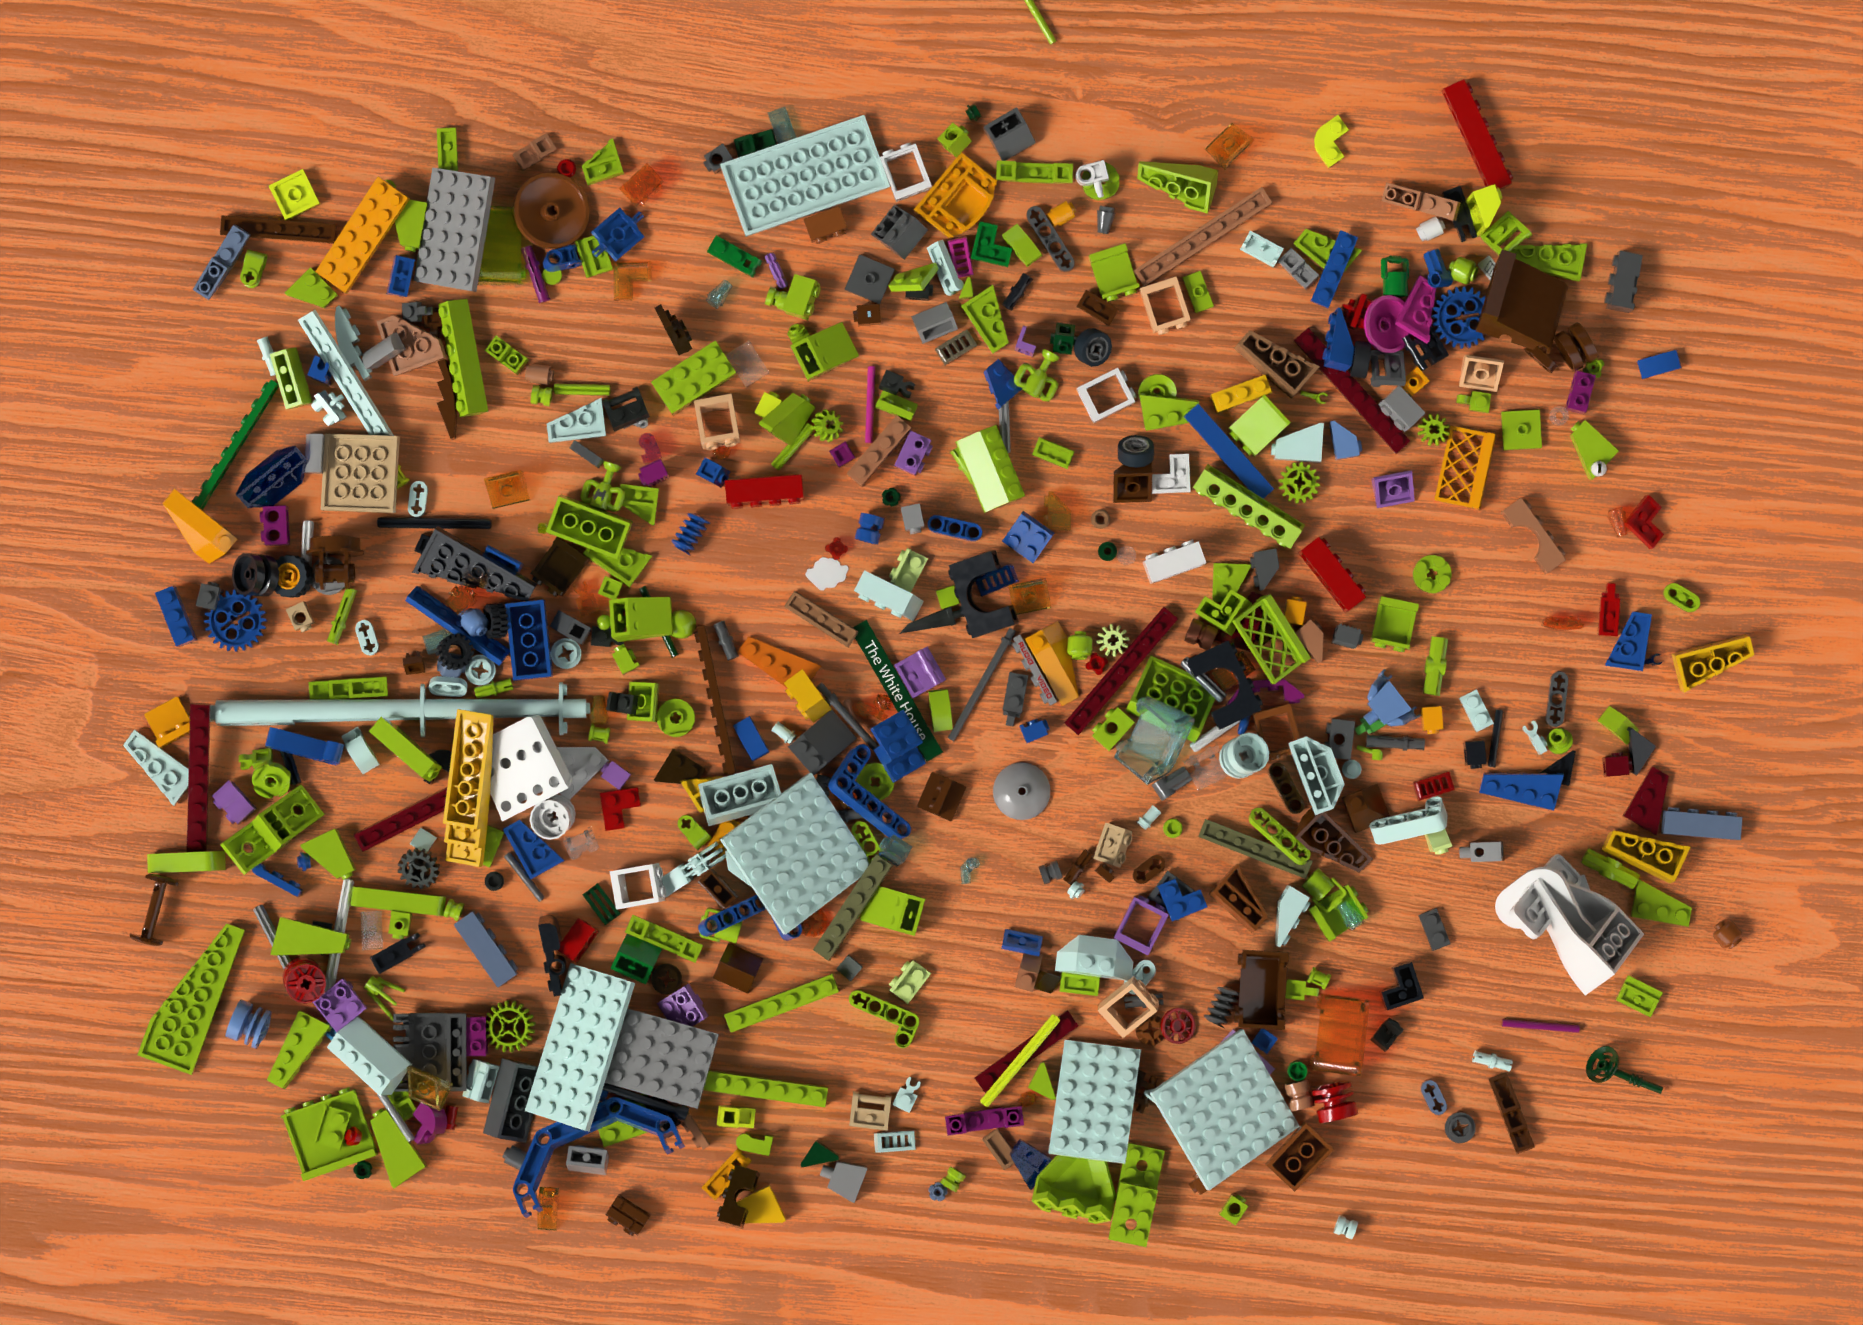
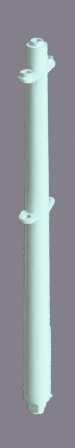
[210,682,590,737]

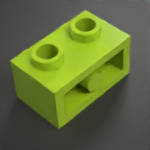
[782,274,821,320]

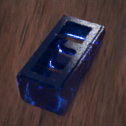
[975,564,1019,597]

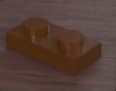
[1076,290,1119,326]
[1094,864,1115,883]

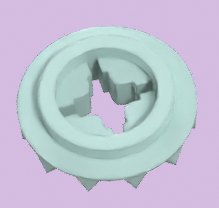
[551,638,582,669]
[465,655,496,685]

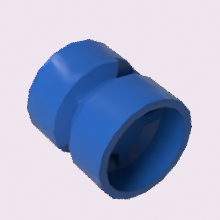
[854,513,885,545]

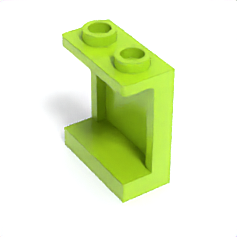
[1371,596,1419,652]

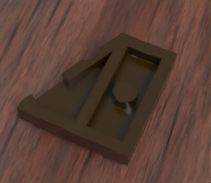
[654,749,705,784]

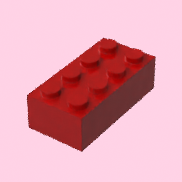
[725,474,804,509]
[1298,537,1366,613]

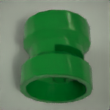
[1287,1061,1308,1081]

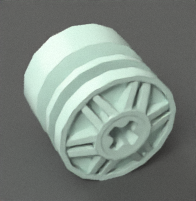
[1219,733,1269,779]

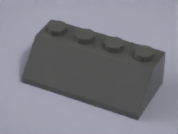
[483,1058,538,1143]

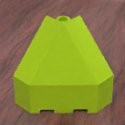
[1032,1155,1116,1224]

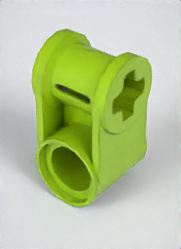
[240,249,267,288]
[677,815,712,851]

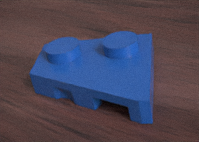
[983,359,1022,410]

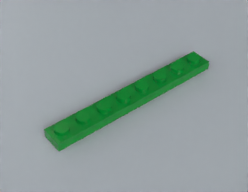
[192,380,279,510]

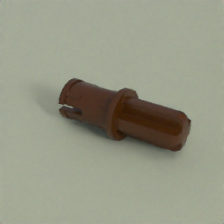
[1063,849,1093,885]

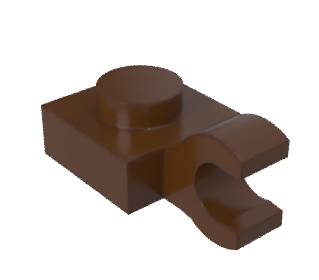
[424,307,442,338]

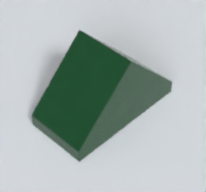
[801,1140,840,1168]

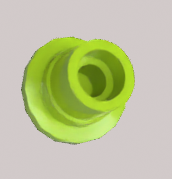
[1546,728,1573,754]

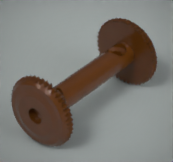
[130,873,179,946]

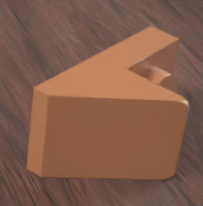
[1014,953,1043,992]

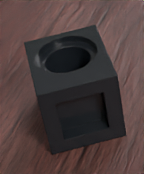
[1463,741,1487,769]

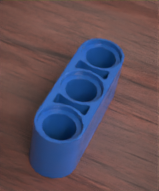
[928,515,982,542]

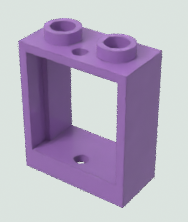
[1113,895,1169,955]

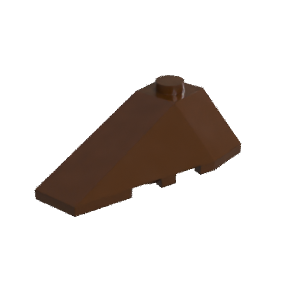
[1294,807,1372,873]

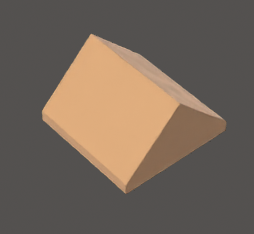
[1459,355,1504,392]

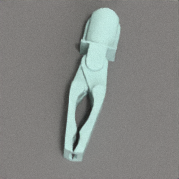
[662,841,726,898]

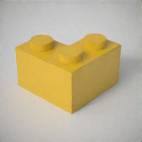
[784,669,832,723]

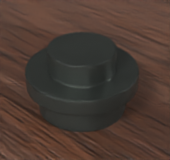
[485,872,504,891]

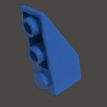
[1323,307,1354,372]

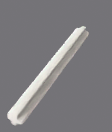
[324,879,354,991]

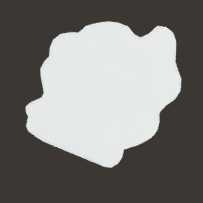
[805,557,848,590]

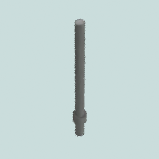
[816,682,879,751]

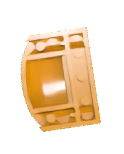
[914,152,997,239]

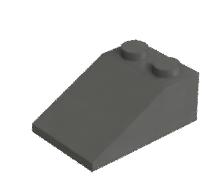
[788,710,857,776]

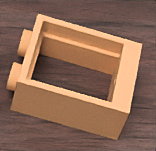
[1139,276,1191,335]
[694,394,741,450]
[1098,976,1159,1038]

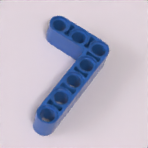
[828,744,911,841]
[698,895,802,941]

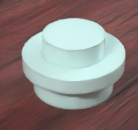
[1342,760,1361,779]
[1067,881,1085,899]

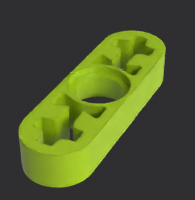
[852,821,887,864]

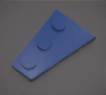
[503,820,565,879]

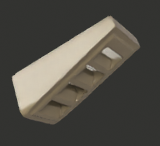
[935,329,977,366]

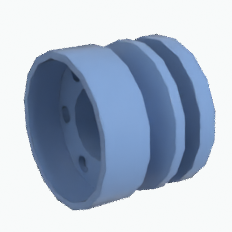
[225,999,272,1049]

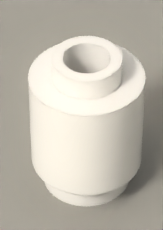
[1416,216,1446,242]

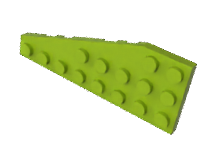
[137,923,245,1075]

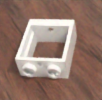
[880,142,932,202]
[1076,368,1136,424]
[610,863,666,909]

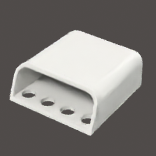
[490,715,573,821]

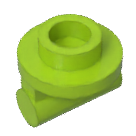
[787,324,810,344]

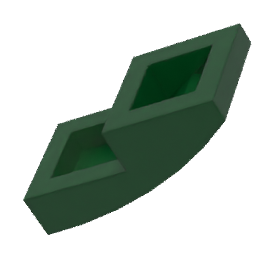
[734,129,777,158]

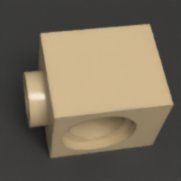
[286,602,315,633]

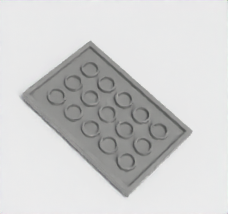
[414,167,495,292]
[605,1008,719,1109]

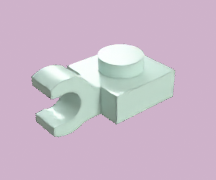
[1522,720,1548,755]

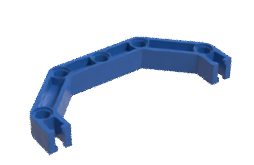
[513,1097,685,1218]

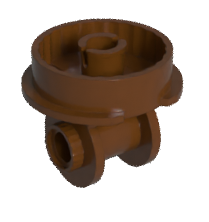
[306,536,364,590]

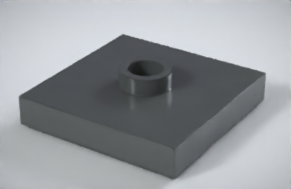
[845,254,895,305]

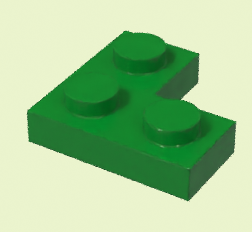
[971,221,1012,268]

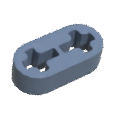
[1420,1080,1447,1115]

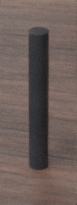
[1488,709,1503,767]

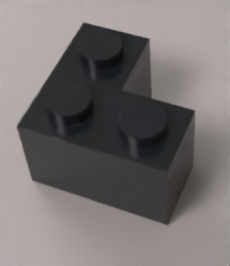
[1379,961,1424,1011]

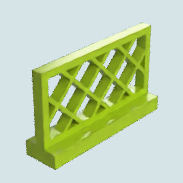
[1232,594,1311,685]

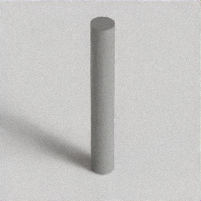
[377,1094,415,1142]

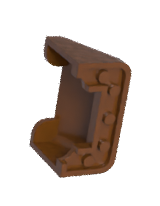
[1234,950,1289,1030]

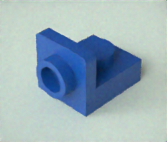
[696,458,730,488]

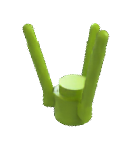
[364,976,405,1021]

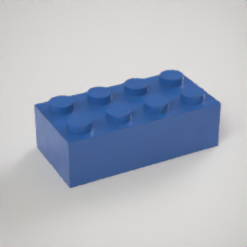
[505,600,553,681]

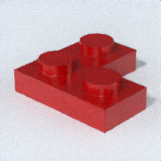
[1623,495,1664,549]
[600,787,641,831]

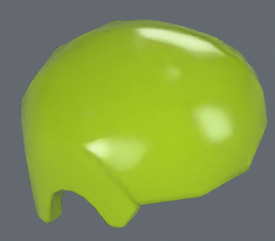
[671,610,696,639]

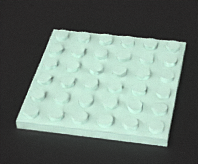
[720,773,869,934]
[1149,1029,1300,1190]

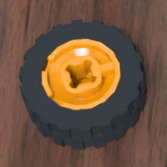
[275,555,314,598]

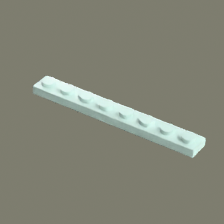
[298,310,394,436]

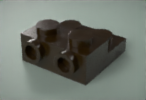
[654,304,692,355]

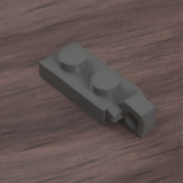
[1003,672,1028,727]

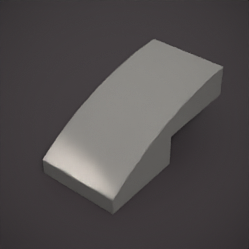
[1278,248,1320,290]

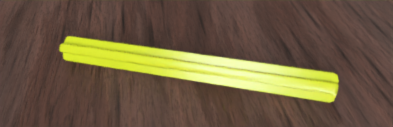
[980,1014,1060,1107]

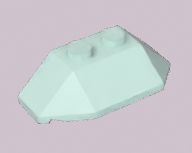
[1288,736,1345,815]
[1055,935,1134,981]

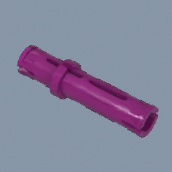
[521,245,550,304]

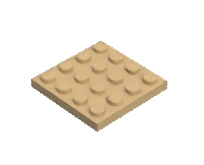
[321,434,400,513]

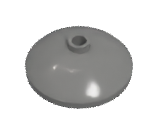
[993,763,1050,820]

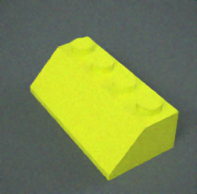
[1466,184,1503,237]

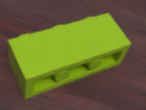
[270,348,313,409]

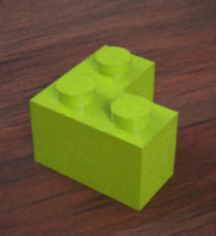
[1195,589,1252,636]

